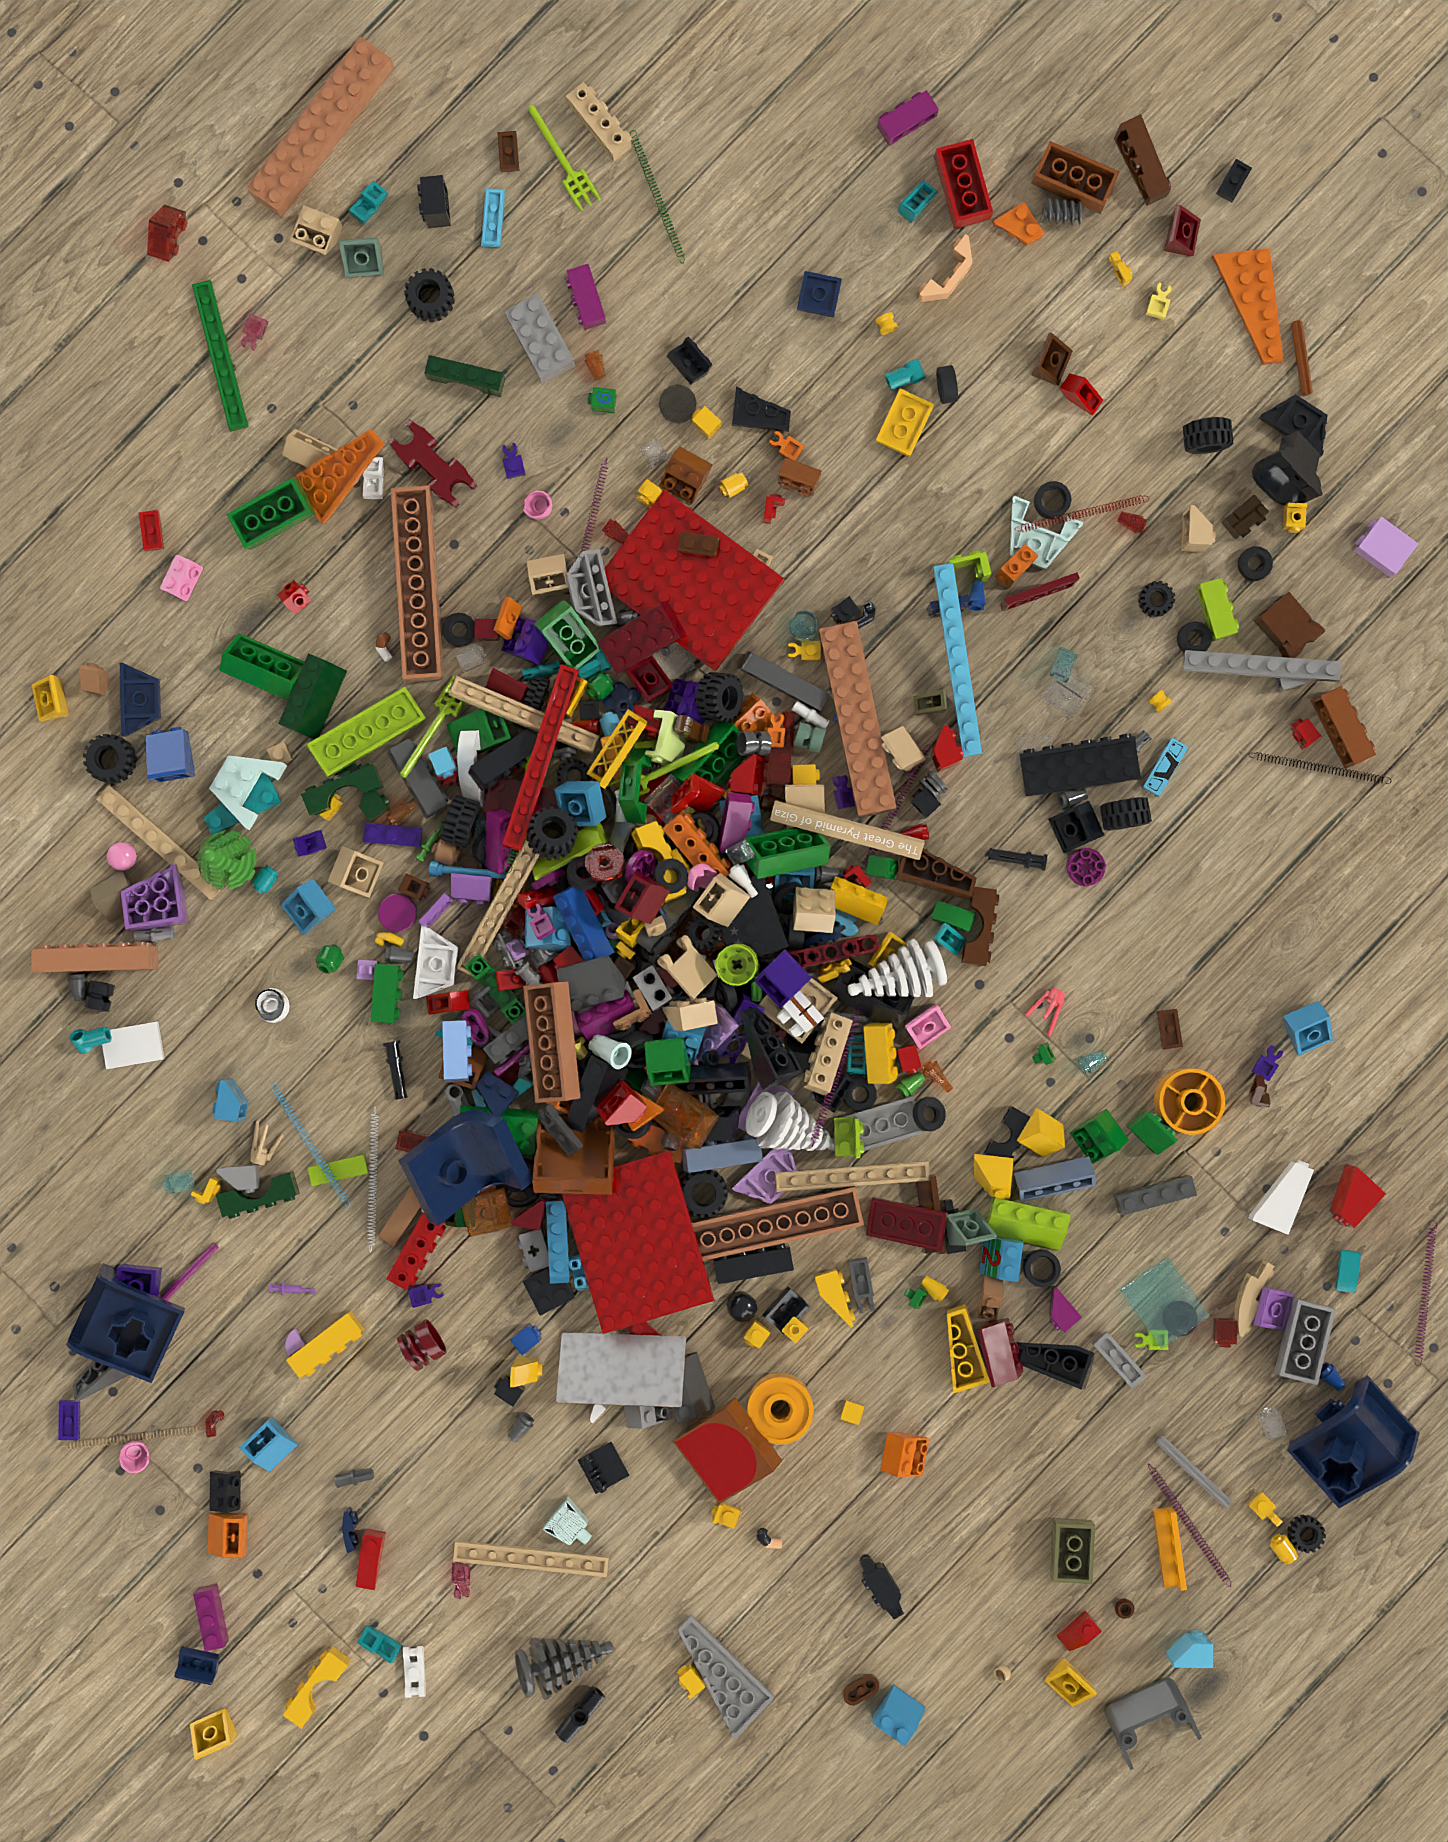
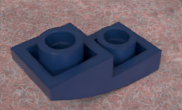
[803,925,846,948]
[342,1507,359,1553]

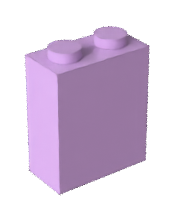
[1354,516,1418,578]

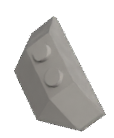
[566,549,617,627]

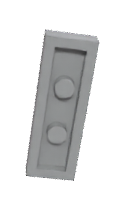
[1092,1331,1146,1388]

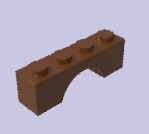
[961,887,999,966]

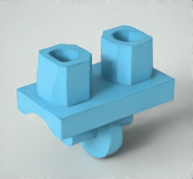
[568,1254,589,1291]

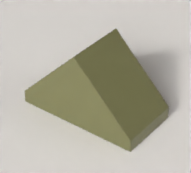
[914,690,947,715]

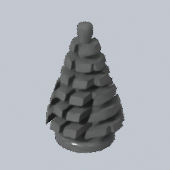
[515,1638,614,1700]

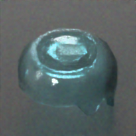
[789,610,818,642]

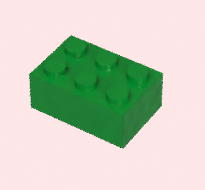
[534,600,601,669]

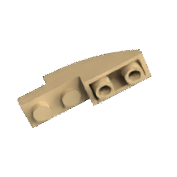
[1234,1260,1275,1337]

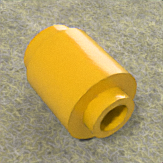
[719,472,748,498]
[1270,1534,1298,1565]

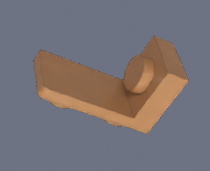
[613,989,652,1031]

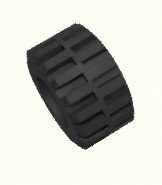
[404,268,455,322]
[1183,417,1234,454]
[695,672,744,722]
[83,734,137,784]
[442,795,481,848]
[1100,797,1152,831]
[526,806,578,861]
[681,1169,728,1218]

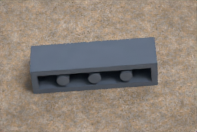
[681,1135,763,1173]
[1014,1156,1096,1202]

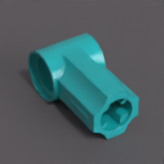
[885,359,926,391]
[577,649,612,680]
[69,1027,112,1054]

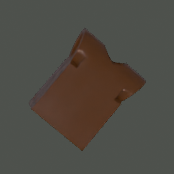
[1253,592,1325,658]

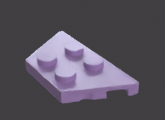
[732,1149,797,1204]

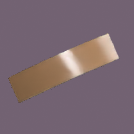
[378,1187,421,1247]

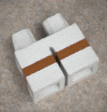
[777,990,824,1038]

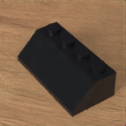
[831,957,914,1032]

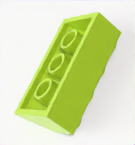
[532,823,609,881]
[987,1197,1071,1250]

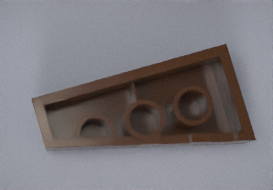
[1114,114,1171,206]
[895,848,977,900]

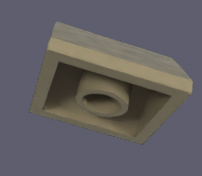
[90,871,133,922]

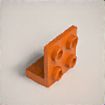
[728,693,782,732]

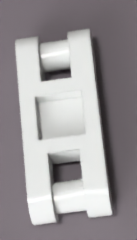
[403,1646,426,1698]

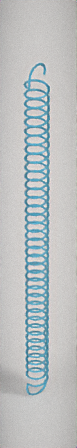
[272,1084,350,1207]

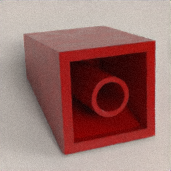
[1330,1164,1386,1228]

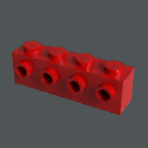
[386,1213,447,1290]

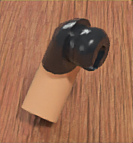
[756,1528,782,1549]

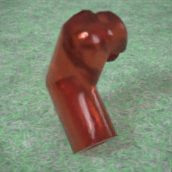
[205,1410,224,1437]

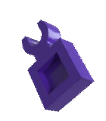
[502,443,526,479]
[832,775,855,809]
[1251,1045,1283,1081]
[408,1283,444,1308]

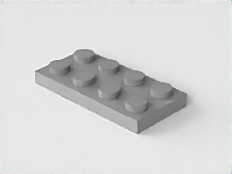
[843,1096,925,1151]

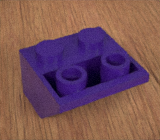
[501,616,549,665]
[664,678,706,724]
[754,950,812,1008]

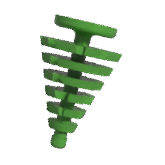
[198,830,257,890]

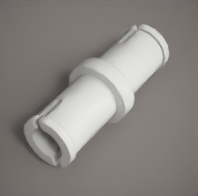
[792,700,830,729]

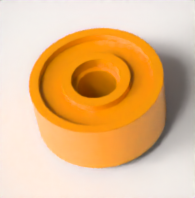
[1154,1068,1225,1135]
[747,1373,814,1444]

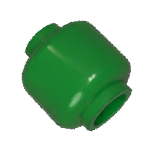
[585,672,614,701]
[315,944,344,974]

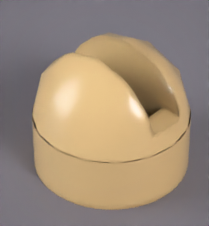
[994,1665,1011,1683]

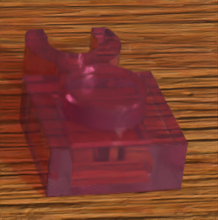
[241,314,269,351]

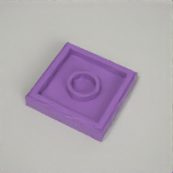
[418,893,454,927]
[1254,1287,1294,1331]

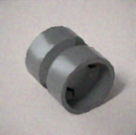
[736,731,771,756]

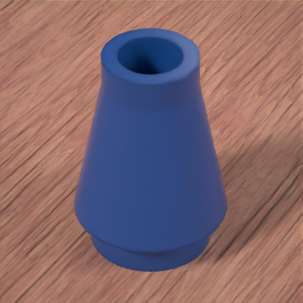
[968,581,986,611]
[1319,1362,1346,1391]

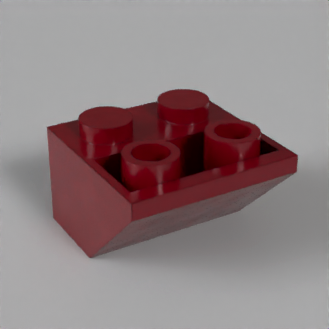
[614,870,671,924]

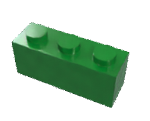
[370,964,404,1023]

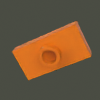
[494,597,522,640]

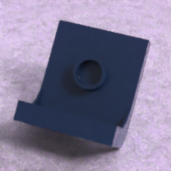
[398,1110,533,1226]
[66,1263,185,1383]
[1287,1375,1420,1508]

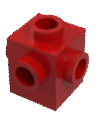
[277,580,311,615]

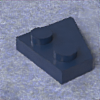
[476,1071,519,1116]

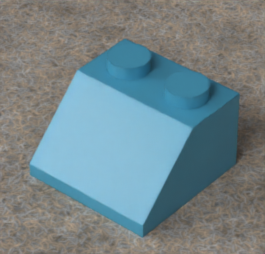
[1166,1630,1213,1668]

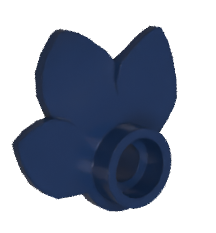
[602,681,640,717]

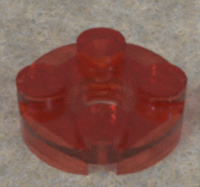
[585,843,625,882]

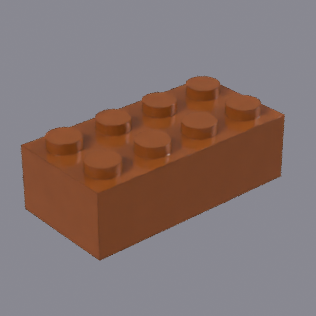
[1031,141,1120,214]
[1311,685,1376,769]

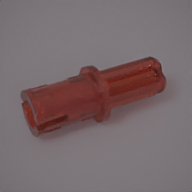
[782,712,796,750]

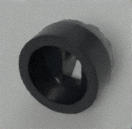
[702,1050,719,1066]

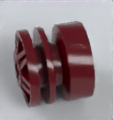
[397,1319,447,1371]

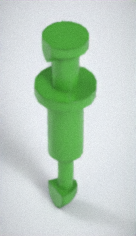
[415,821,444,862]

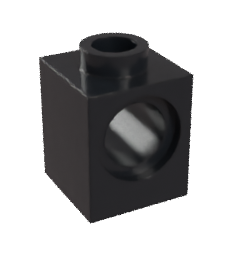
[910,788,941,819]
[494,1375,526,1407]

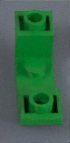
[618,747,653,824]
[465,954,526,1025]

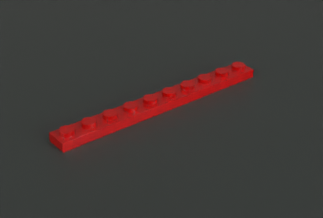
[502,664,579,851]

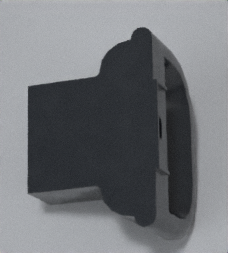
[1252,430,1323,506]

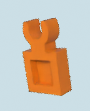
[769,431,805,461]
[764,713,785,747]

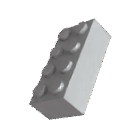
[504,294,575,384]
[1274,1297,1336,1385]

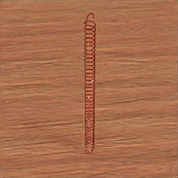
[1014,495,1149,532]

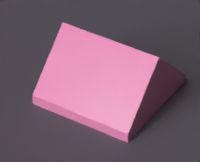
[903,1003,951,1050]

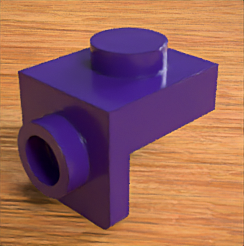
[293,830,327,857]

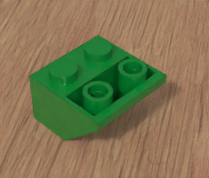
[645,1037,691,1086]
[1070,1109,1129,1164]
[1127,1111,1177,1155]

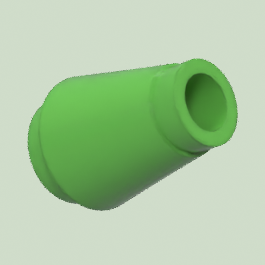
[896,1071,925,1098]

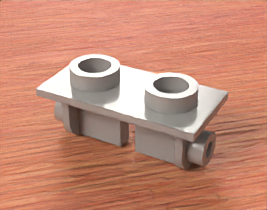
[494,931,524,970]

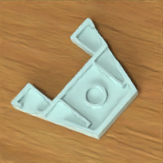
[1010,496,1084,570]
[209,755,287,830]

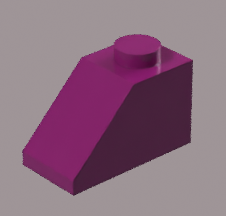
[1049,1286,1082,1333]

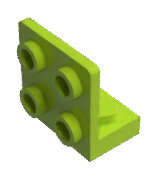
[947,550,991,582]
[834,1117,864,1158]

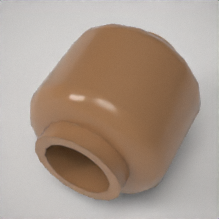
[431,838,461,866]

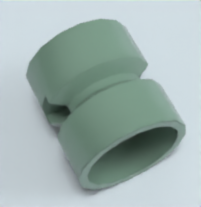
[793,722,826,753]

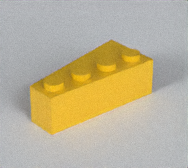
[947,1304,990,1394]

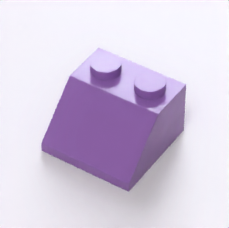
[451,873,494,905]

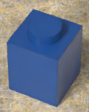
[510,1323,542,1355]

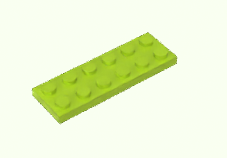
[306,687,426,778]

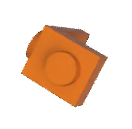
[994,544,1038,589]

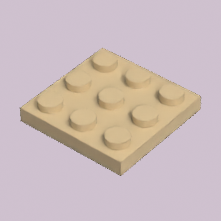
[759,978,837,1044]

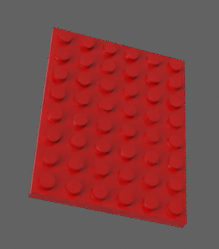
[604,489,785,672]
[562,1150,715,1334]

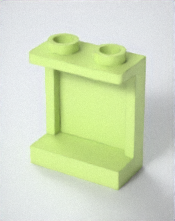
[645,710,686,767]

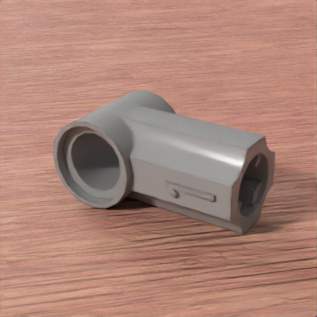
[446,1083,469,1116]

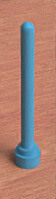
[429,861,507,879]

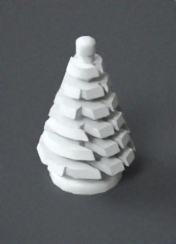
[848,938,947,997]
[746,1091,835,1151]

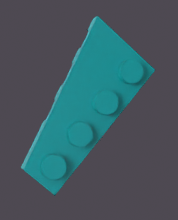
[204,773,282,835]

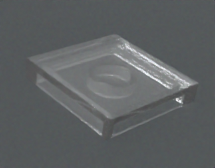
[644,774,683,824]

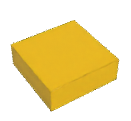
[840,1400,865,1425]

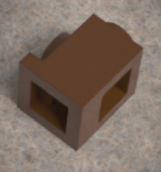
[398,873,430,900]

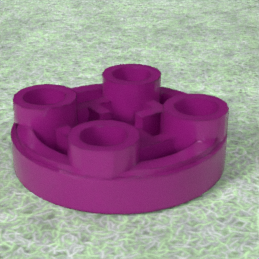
[1066,848,1106,886]
[626,850,657,883]
[378,894,417,932]

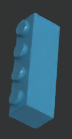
[546,1201,569,1284]

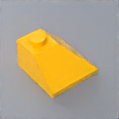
[974,1154,1014,1199]

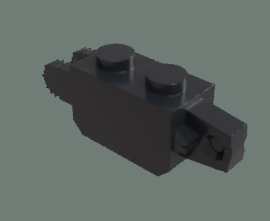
[860,1554,904,1619]

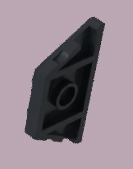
[1259,394,1328,457]

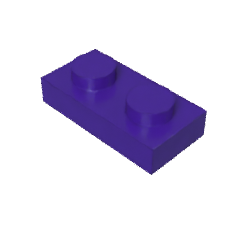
[58,1400,80,1440]

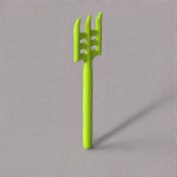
[528,105,601,211]
[400,675,465,778]
[607,742,719,796]

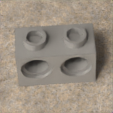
[633,965,675,1011]

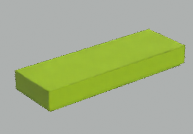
[308,1154,369,1186]

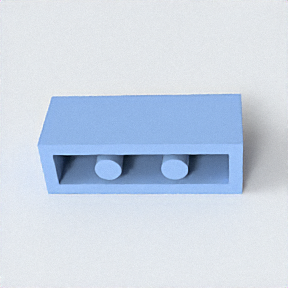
[442,1021,472,1082]

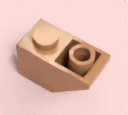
[79,663,109,696]
[977,1276,1003,1320]

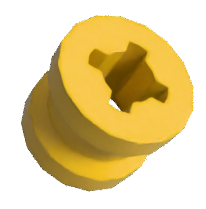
[875,312,898,335]
[1148,689,1172,713]

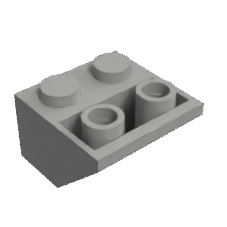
[624,1405,670,1429]

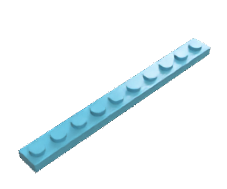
[933,563,982,757]

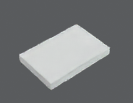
[102,1022,165,1069]

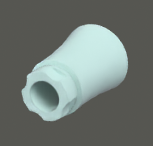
[589,1035,631,1069]

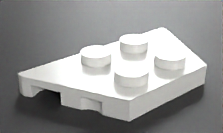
[413,925,459,999]

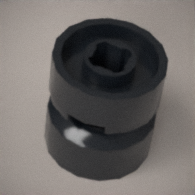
[84,980,115,1012]

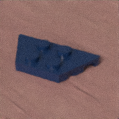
[119,663,161,737]

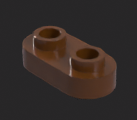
[843,1674,879,1706]

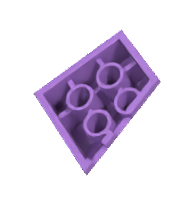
[121,863,189,932]

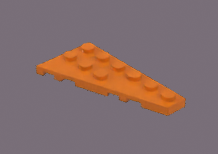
[1212,248,1283,365]
[293,429,385,524]

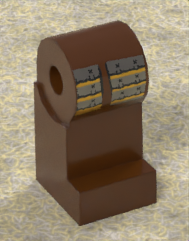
[674,715,710,743]

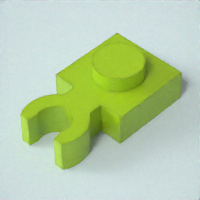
[1134,1329,1168,1350]

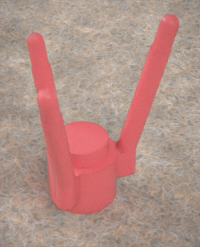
[1025,987,1066,1037]

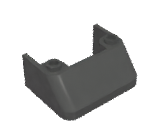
[1104,1678,1202,1770]

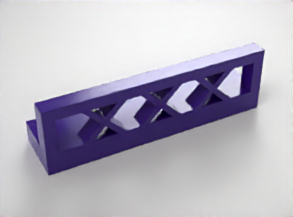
[715,993,765,1064]

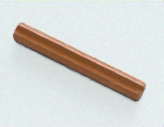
[1291,320,1313,396]

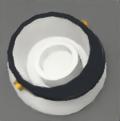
[255,988,290,1023]

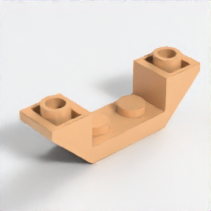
[918,234,972,302]

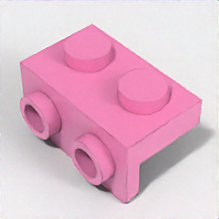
[159,555,203,601]

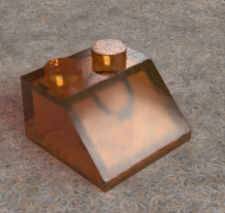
[462,1188,512,1237]

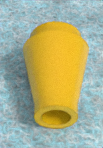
[920,1276,949,1303]

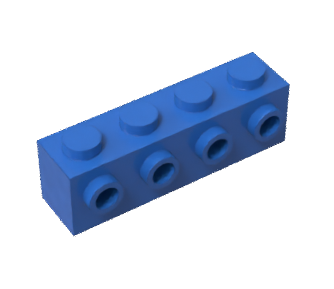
[553,886,614,961]

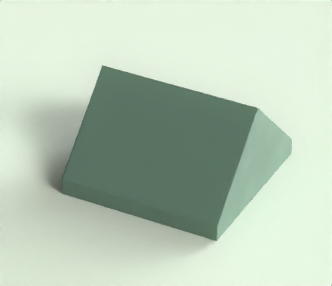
[339,237,384,277]
[946,1208,997,1246]

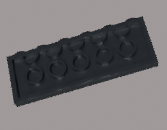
[1020,733,1141,797]

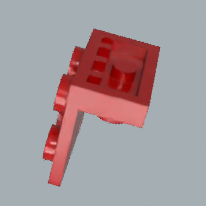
[626,704,662,740]
[670,774,725,815]

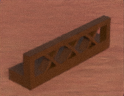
[916,1174,946,1254]

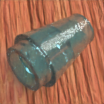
[1078,1050,1108,1074]

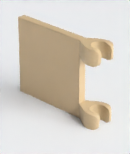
[785,785,825,829]
[657,935,717,1000]

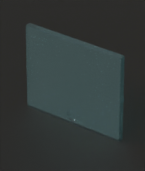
[1121,1258,1210,1349]

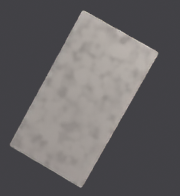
[556,1333,686,1407]

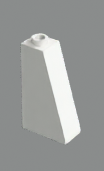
[1248,1160,1314,1235]

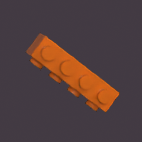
[662,811,731,877]

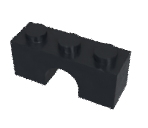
[982,1106,1030,1158]

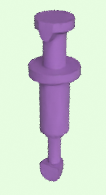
[269,1282,316,1295]

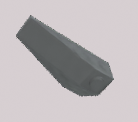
[73,1361,129,1402]

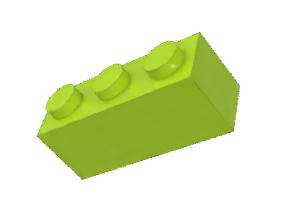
[1196,578,1239,642]

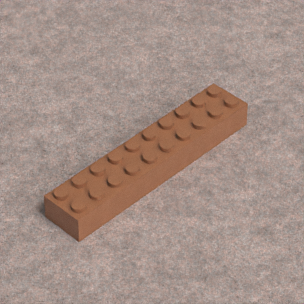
[247,36,394,218]
[391,486,444,682]
[819,621,896,818]
[692,1186,864,1261]

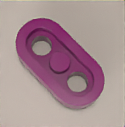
[461,1009,491,1046]

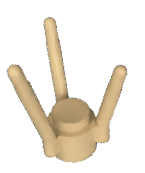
[250,1120,284,1165]

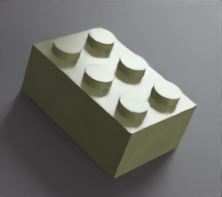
[1050,1518,1095,1584]

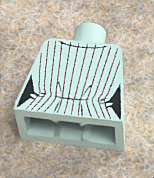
[543,1497,592,1545]

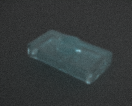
[1049,647,1078,683]
[725,839,755,866]

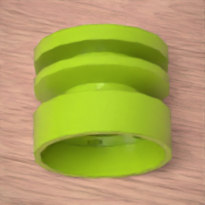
[716,943,759,986]

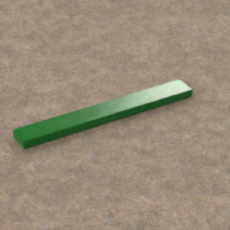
[192,280,249,432]

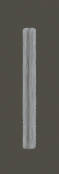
[1156,1435,1232,1508]

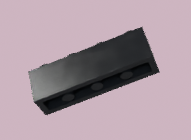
[468,728,538,791]
[671,1062,752,1096]
[714,1243,794,1284]

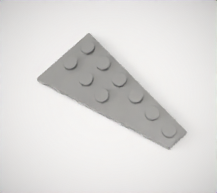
[678,1614,775,1740]

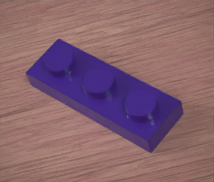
[363,823,423,847]

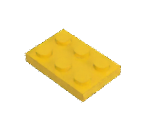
[875,388,934,457]

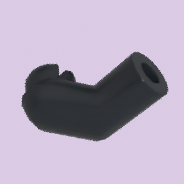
[855,601,876,629]

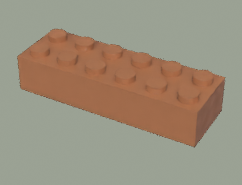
[31,942,158,973]
[523,981,580,1103]

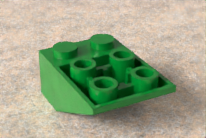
[446,709,512,754]

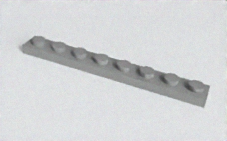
[1183,650,1341,682]

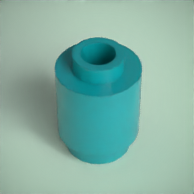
[251,865,279,894]

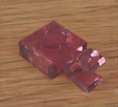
[451,1562,470,1599]

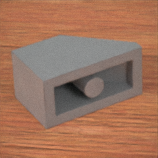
[216,1164,261,1193]

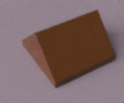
[1031,333,1073,386]

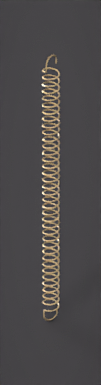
[60,1426,205,1451]

